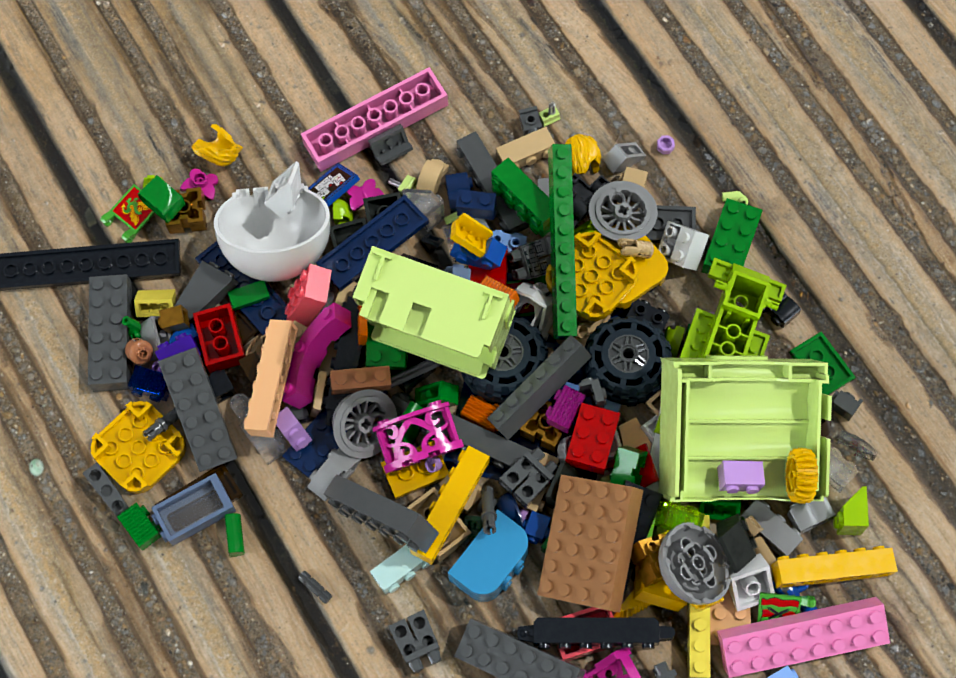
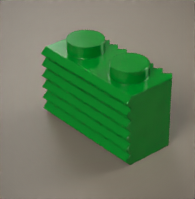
[117,502,162,551]

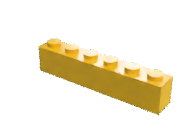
[410,446,490,565]
[771,546,898,589]

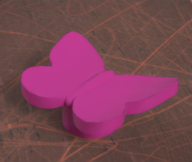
[180,169,219,200]
[347,179,384,211]

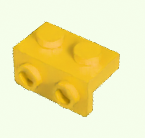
[450,213,493,258]

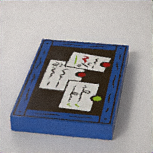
[308,163,360,207]

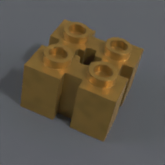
[165,187,207,234]
[520,401,565,453]
[631,530,670,587]

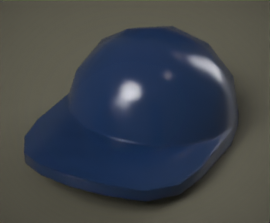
[496,493,523,528]

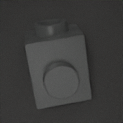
[391,392,415,417]

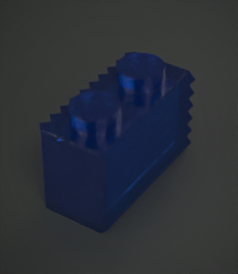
[127,365,170,403]

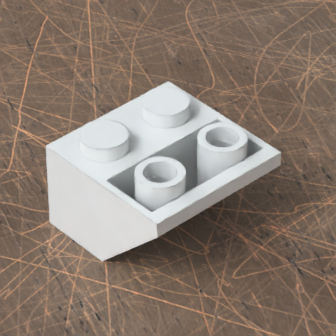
[658,221,709,271]

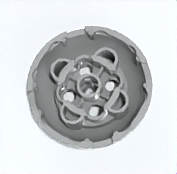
[658,522,731,605]

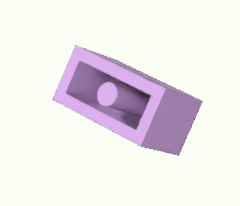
[276,407,312,452]
[717,460,765,494]

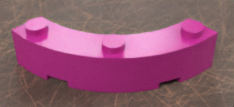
[282,302,352,409]

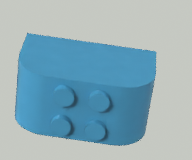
[448,509,528,602]

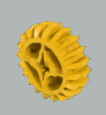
[785,448,819,504]

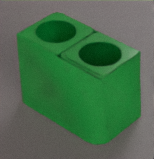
[138,175,186,223]

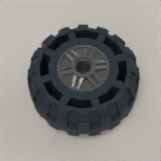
[583,315,673,407]
[461,317,548,404]

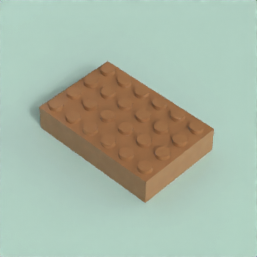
[537,475,643,613]

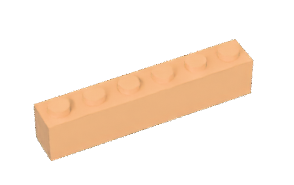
[244,319,298,438]

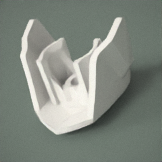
[515,282,553,341]

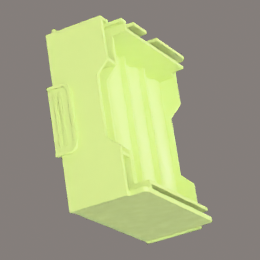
[353,246,516,379]
[658,355,832,502]

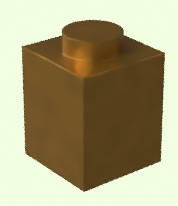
[158,305,190,333]

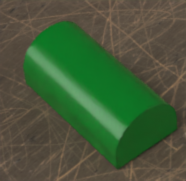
[224,513,245,558]

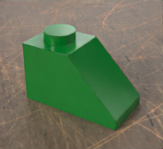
[415,381,459,408]

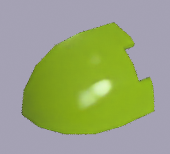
[333,198,354,225]
[664,326,685,358]

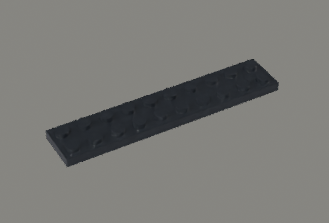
[0,239,181,291]

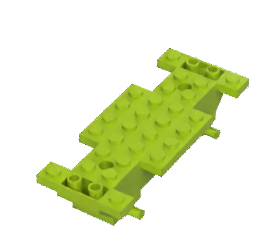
[654,258,787,434]

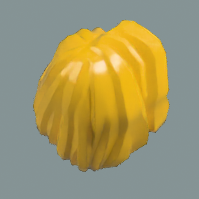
[191,124,243,167]
[565,134,601,176]

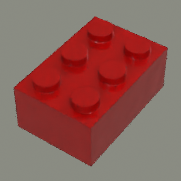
[193,303,245,373]
[565,403,620,475]

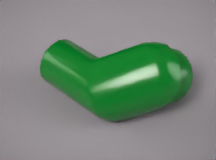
[122,316,141,339]

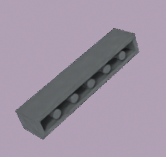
[455,131,529,234]
[487,335,592,440]
[418,404,533,470]

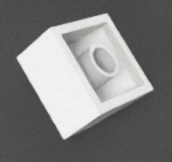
[264,161,301,218]
[728,553,775,611]

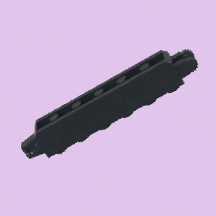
[322,285,363,427]
[518,618,676,649]

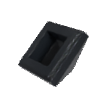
[421,233,445,252]

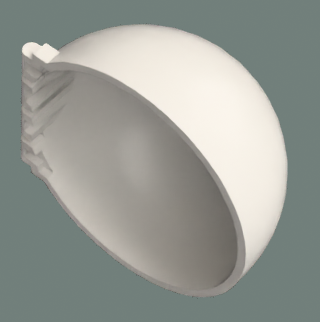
[214,183,330,282]

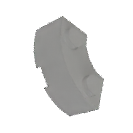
[307,448,361,501]

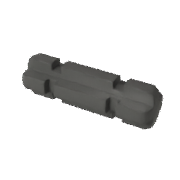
[298,571,332,604]

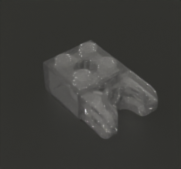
[230,394,287,465]

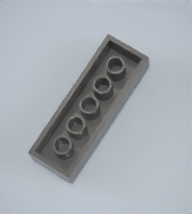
[88,274,132,392]
[158,347,238,472]
[323,474,439,553]
[454,618,586,678]

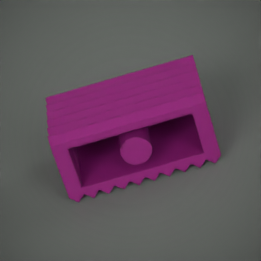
[545,385,586,434]

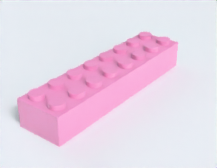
[301,67,448,172]
[717,597,890,678]

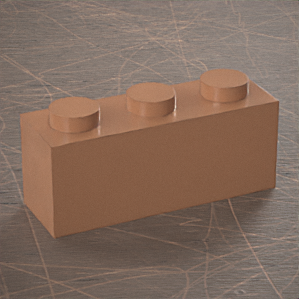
[330,366,391,395]

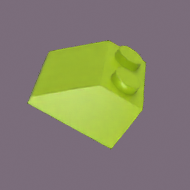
[833,486,869,535]

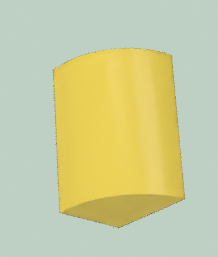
[134,289,176,317]

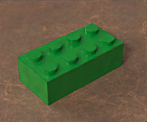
[491,157,550,238]
[701,198,763,274]
[366,322,408,370]

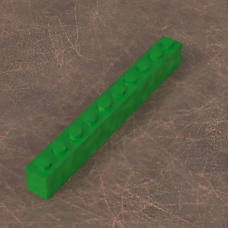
[548,144,577,340]

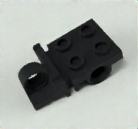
[572,172,610,227]

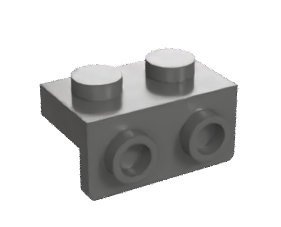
[368,124,413,166]
[578,378,607,408]

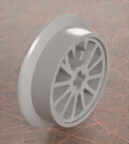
[589,181,658,242]
[332,389,397,458]

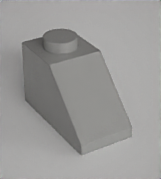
[603,142,646,173]

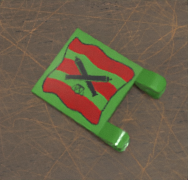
[757,592,816,622]

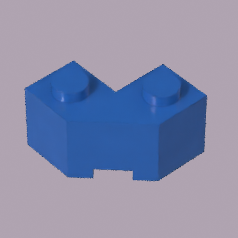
[450,238,507,270]

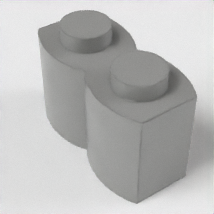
[787,497,836,534]

